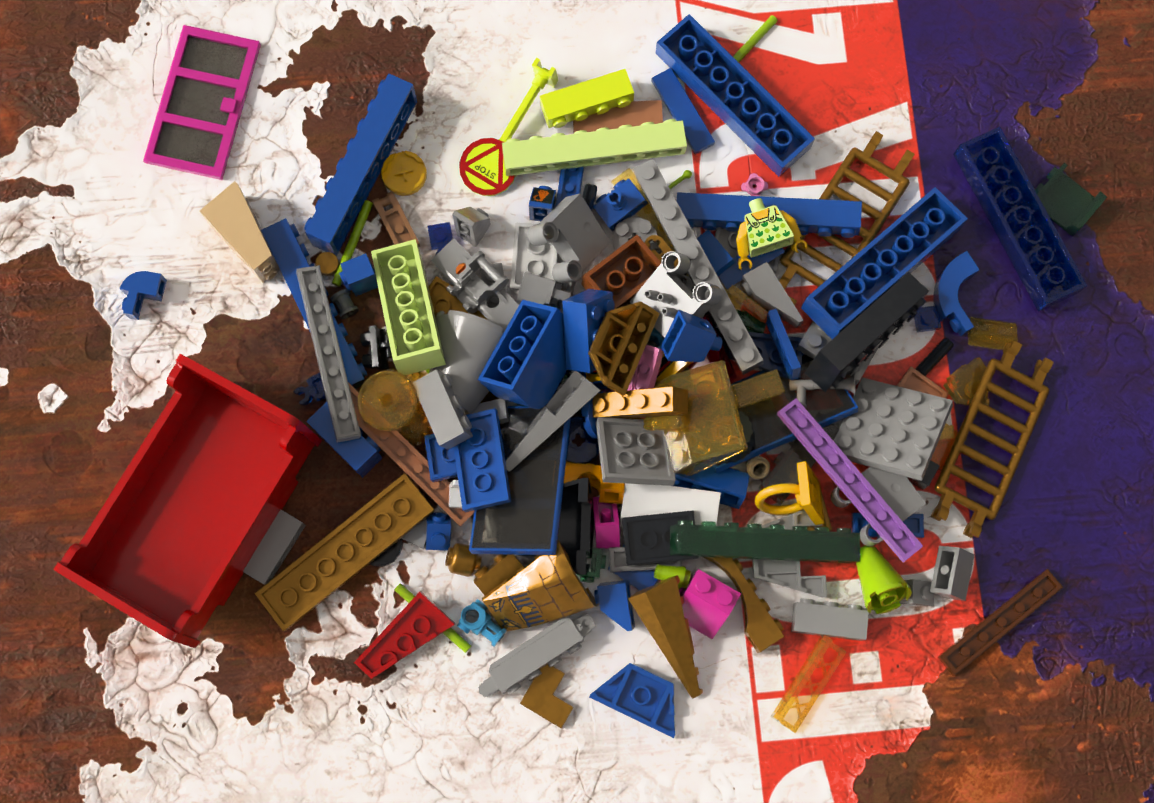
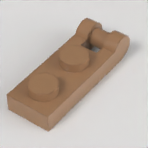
[372,191,420,247]

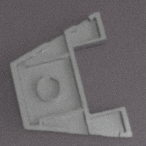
[750,510,827,597]

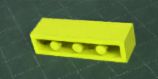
[540,69,634,128]

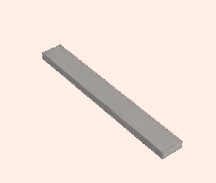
[296,265,361,442]

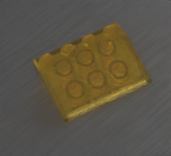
[654,360,748,476]

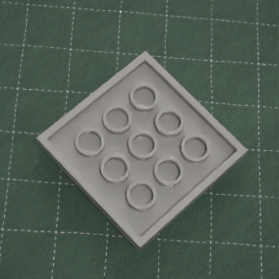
[834,377,953,481]

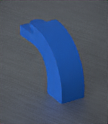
[933,251,979,336]

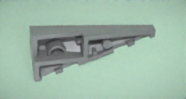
[505,370,601,472]

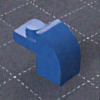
[120,271,167,320]

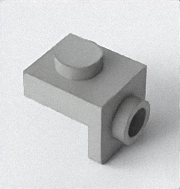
[900,579,934,606]

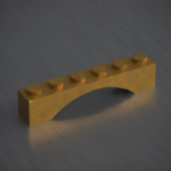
[697,529,784,653]

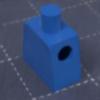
[661,310,722,362]

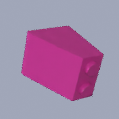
[682,569,741,639]

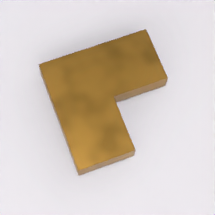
[520,664,574,728]

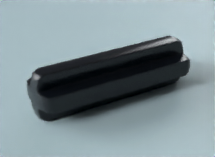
[916,338,954,376]

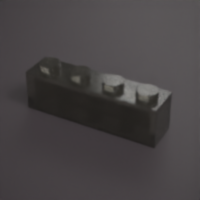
[758,413,839,505]

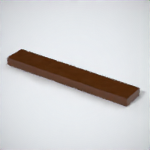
[938,569,1063,676]

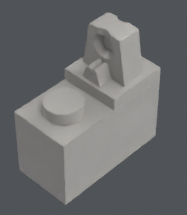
[516,272,572,305]

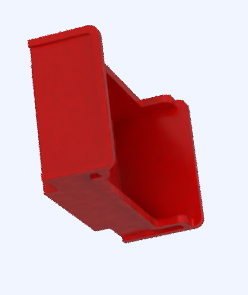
[53,354,322,648]

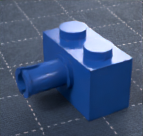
[593,178,649,231]

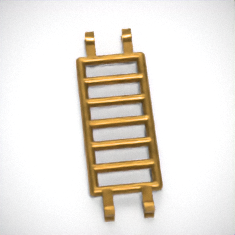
[779,131,915,290]
[930,340,1054,538]

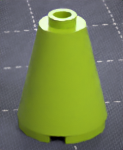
[855,546,912,614]

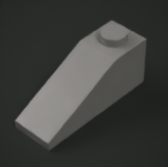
[452,207,491,247]
[740,262,803,328]

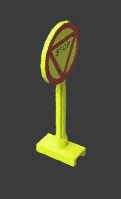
[459,57,558,196]

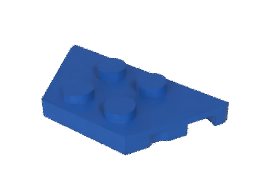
[589,663,675,738]

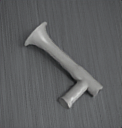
[789,372,855,409]

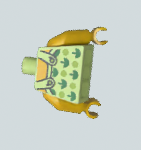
[736,198,808,270]

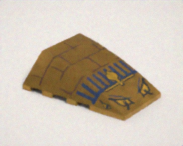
[482,540,599,631]

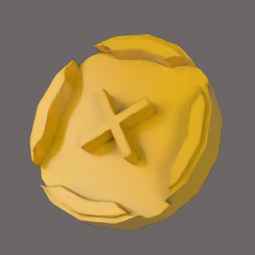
[381,151,427,196]

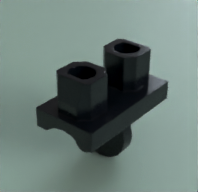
[360,325,392,371]

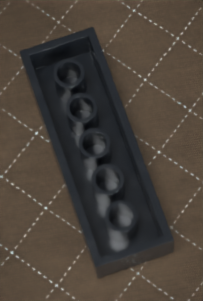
[805,272,929,392]

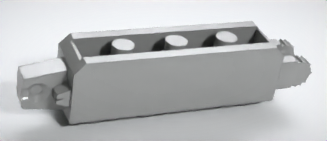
[478,614,596,697]

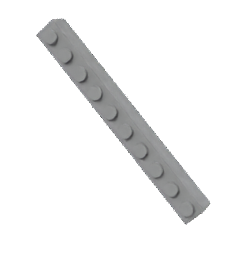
[633,158,764,375]

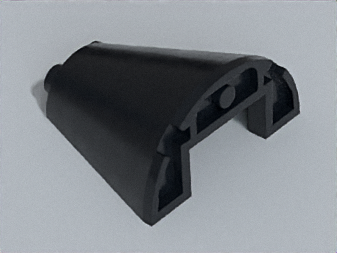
[497,478,594,575]

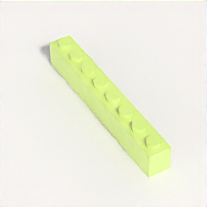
[502,119,687,176]

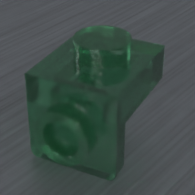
[576,548,606,583]

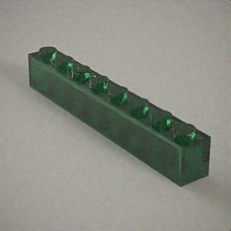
[670,520,860,563]

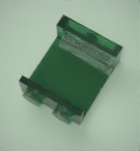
[1030,163,1107,237]

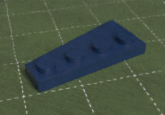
[716,328,802,380]

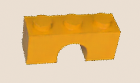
[553,461,625,504]

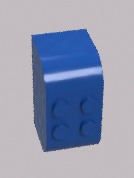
[478,300,567,409]

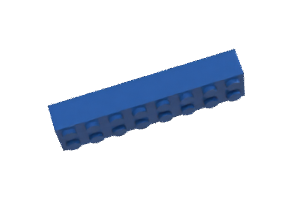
[655,14,815,177]
[305,73,417,257]
[801,187,968,339]

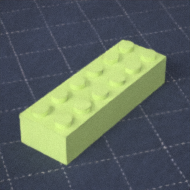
[371,239,446,377]

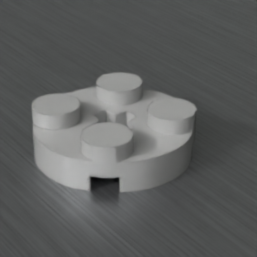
[612,217,658,251]

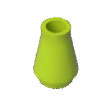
[654,564,691,590]

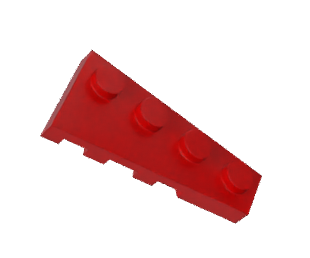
[354,591,456,679]

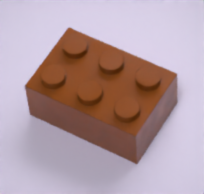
[581,235,661,309]

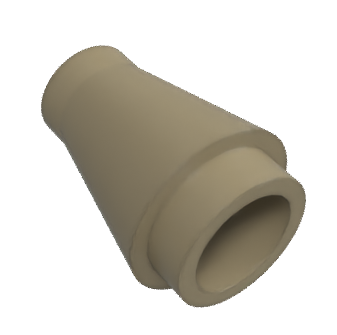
[744,455,770,479]

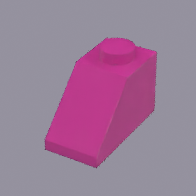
[593,497,620,549]

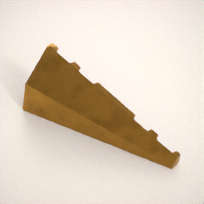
[628,575,703,699]

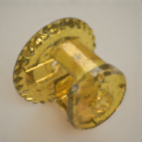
[358,367,433,447]

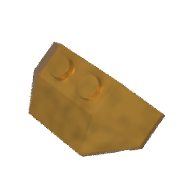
[588,301,660,396]

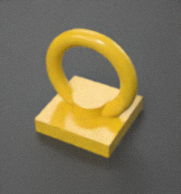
[755,461,825,525]

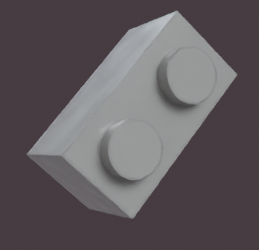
[930,545,975,601]

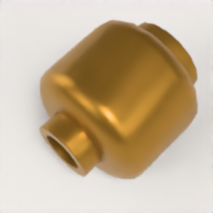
[445,543,482,577]

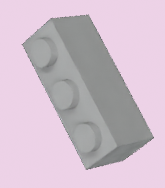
[412,369,473,450]
[243,510,306,585]
[791,598,869,641]

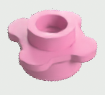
[741,173,768,196]

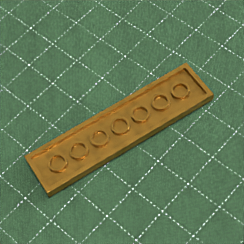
[255,473,435,632]

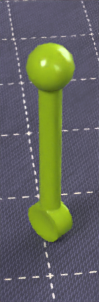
[669,170,692,190]

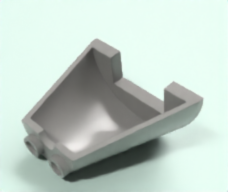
[429,310,504,414]

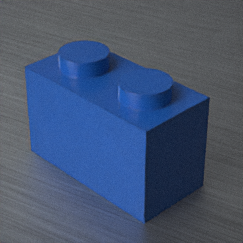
[339,253,378,296]

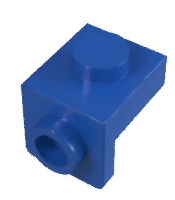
[426,512,451,550]

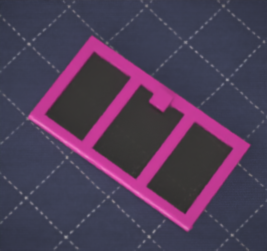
[143,25,261,180]

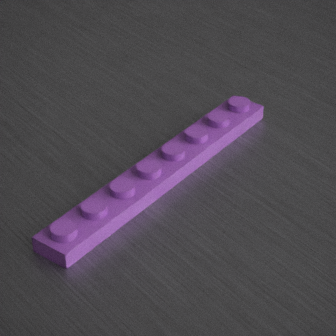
[777,398,923,563]

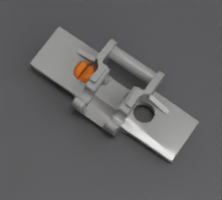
[431,238,519,332]

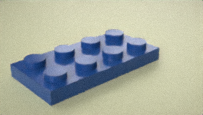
[454,408,511,512]

